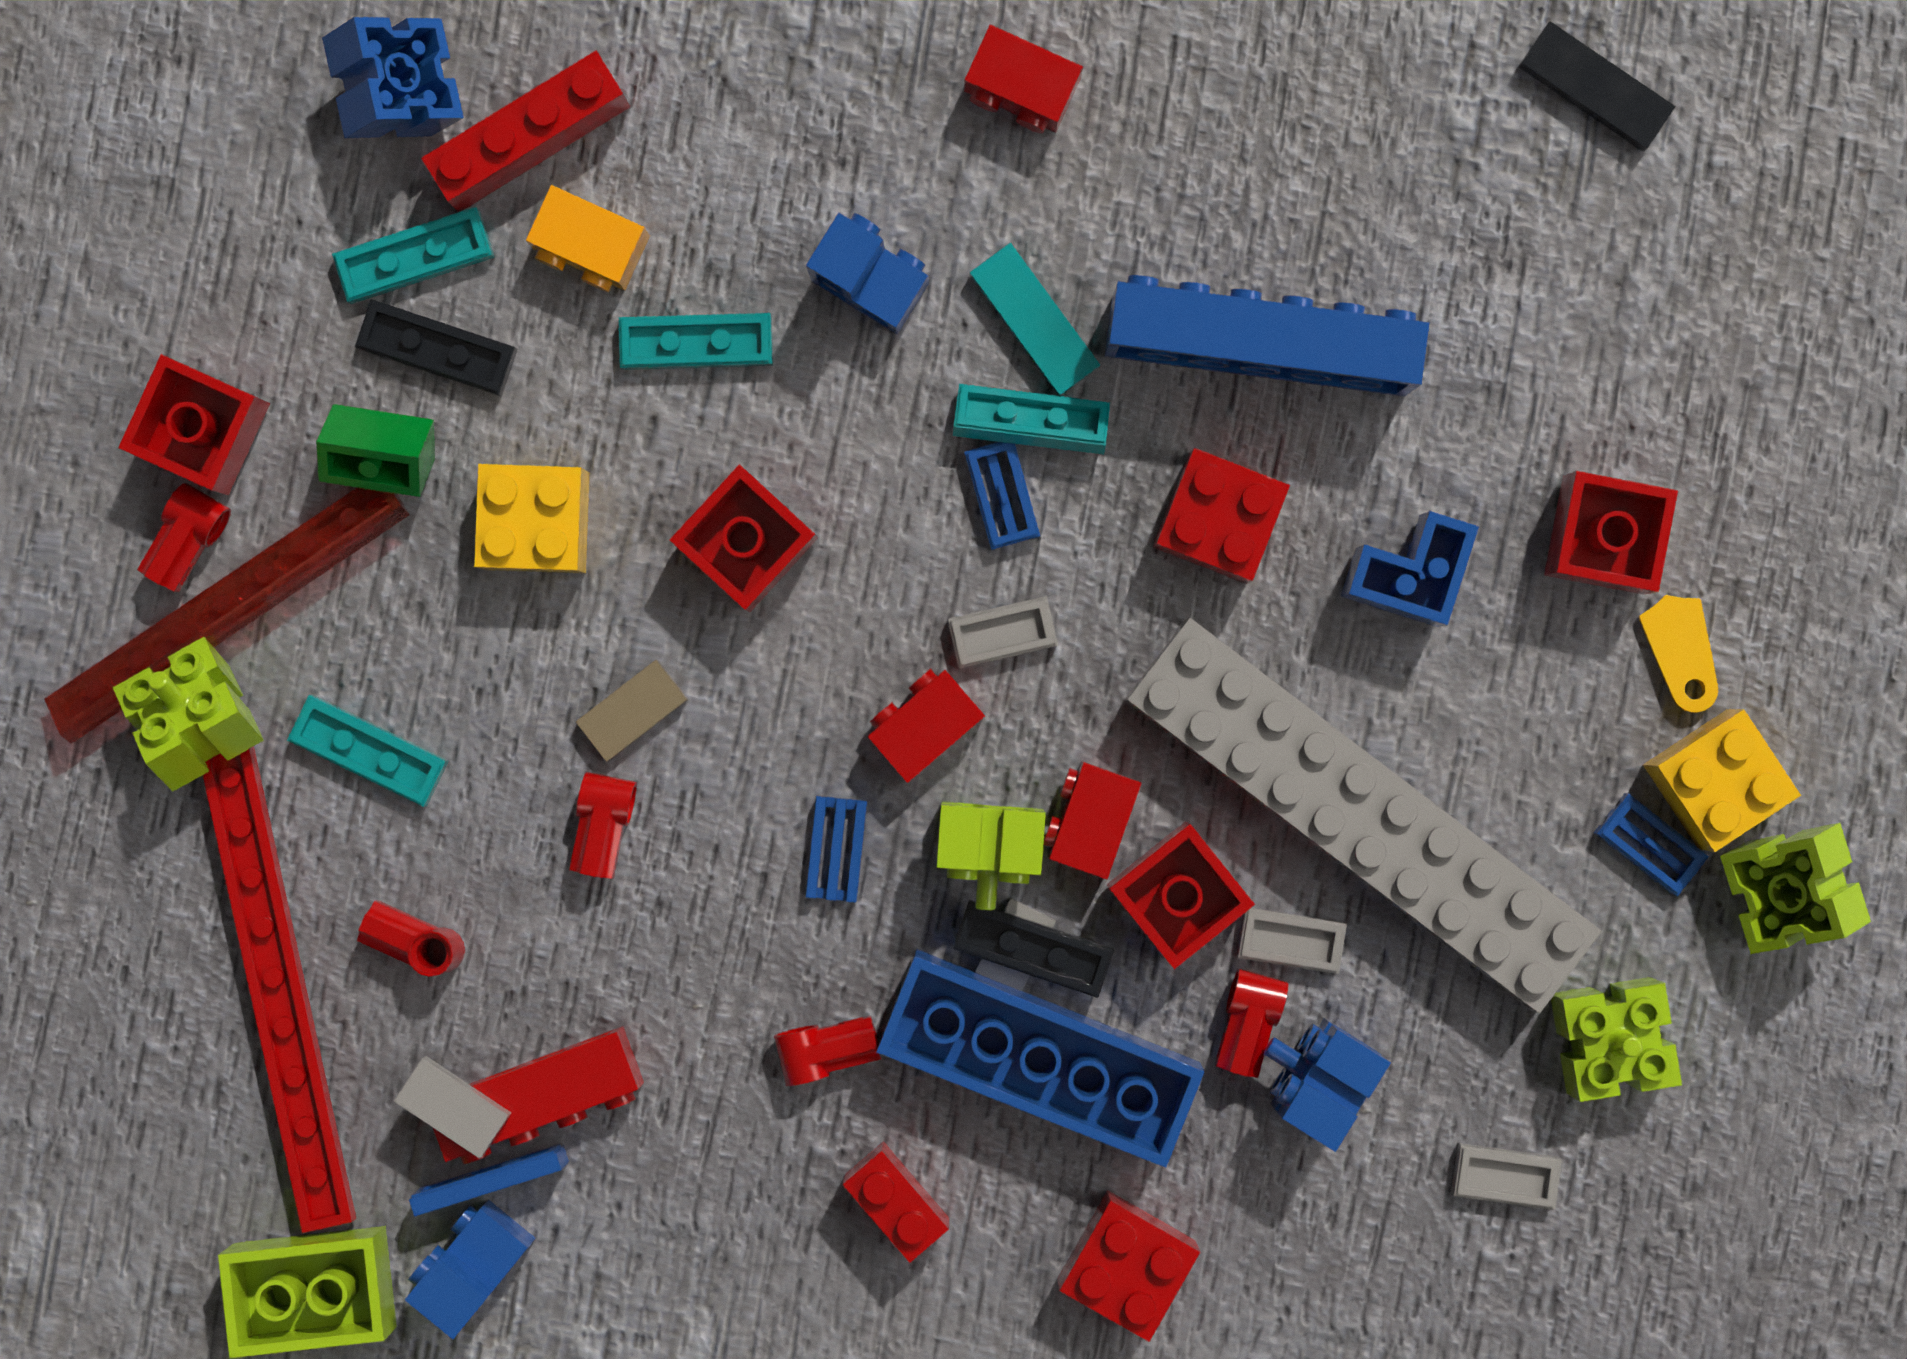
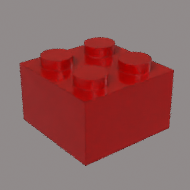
[118,354,270,495]
[1153,448,1290,584]
[669,464,818,612]
[1544,471,1678,595]
[1106,821,1255,970]
[1057,1190,1200,1342]

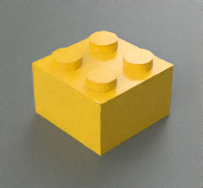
[474,464,590,573]
[1643,709,1801,852]

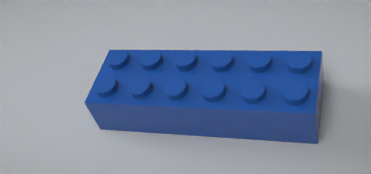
[1104,275,1430,397]
[877,949,1205,1168]

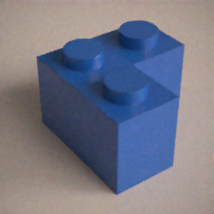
[806,212,929,334]
[1341,511,1479,627]
[405,1200,536,1339]

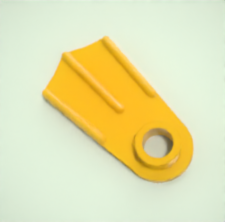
[1638,595,1718,713]

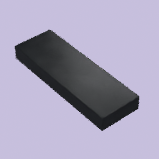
[1518,21,1676,152]
[355,299,518,397]
[953,899,1114,998]

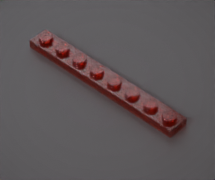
[44,488,410,744]

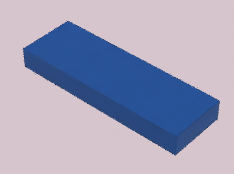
[409,1144,569,1217]

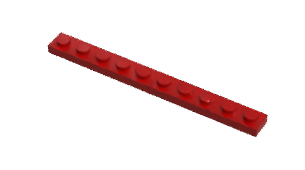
[203,746,357,1233]

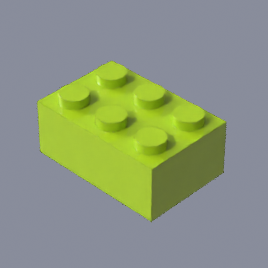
[218,1226,397,1358]

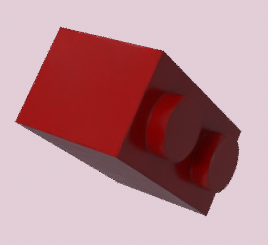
[964,24,1083,134]
[867,669,985,783]
[1044,761,1142,880]
[842,1141,949,1263]

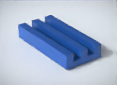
[964,442,1040,551]
[1593,793,1709,897]
[806,796,868,903]

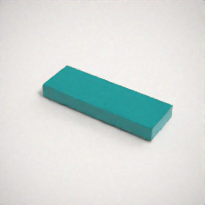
[332,207,495,304]
[970,242,1101,396]
[619,313,773,370]
[953,384,1110,455]
[287,695,449,807]

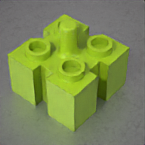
[113,637,264,792]
[937,801,1046,910]
[1720,822,1871,954]
[1551,977,1682,1102]

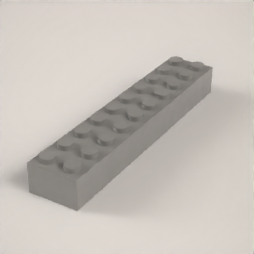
[1124,618,1602,1014]

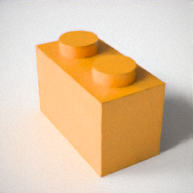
[526,185,650,292]

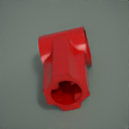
[137,483,231,592]
[569,772,637,879]
[357,900,465,977]
[1215,969,1288,1078]
[774,1016,882,1086]

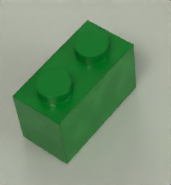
[316,404,435,497]

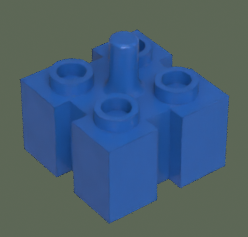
[322,17,464,138]
[1264,1018,1391,1152]

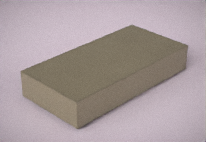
[576,659,689,762]

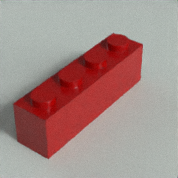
[421,50,631,212]
[432,1026,644,1165]

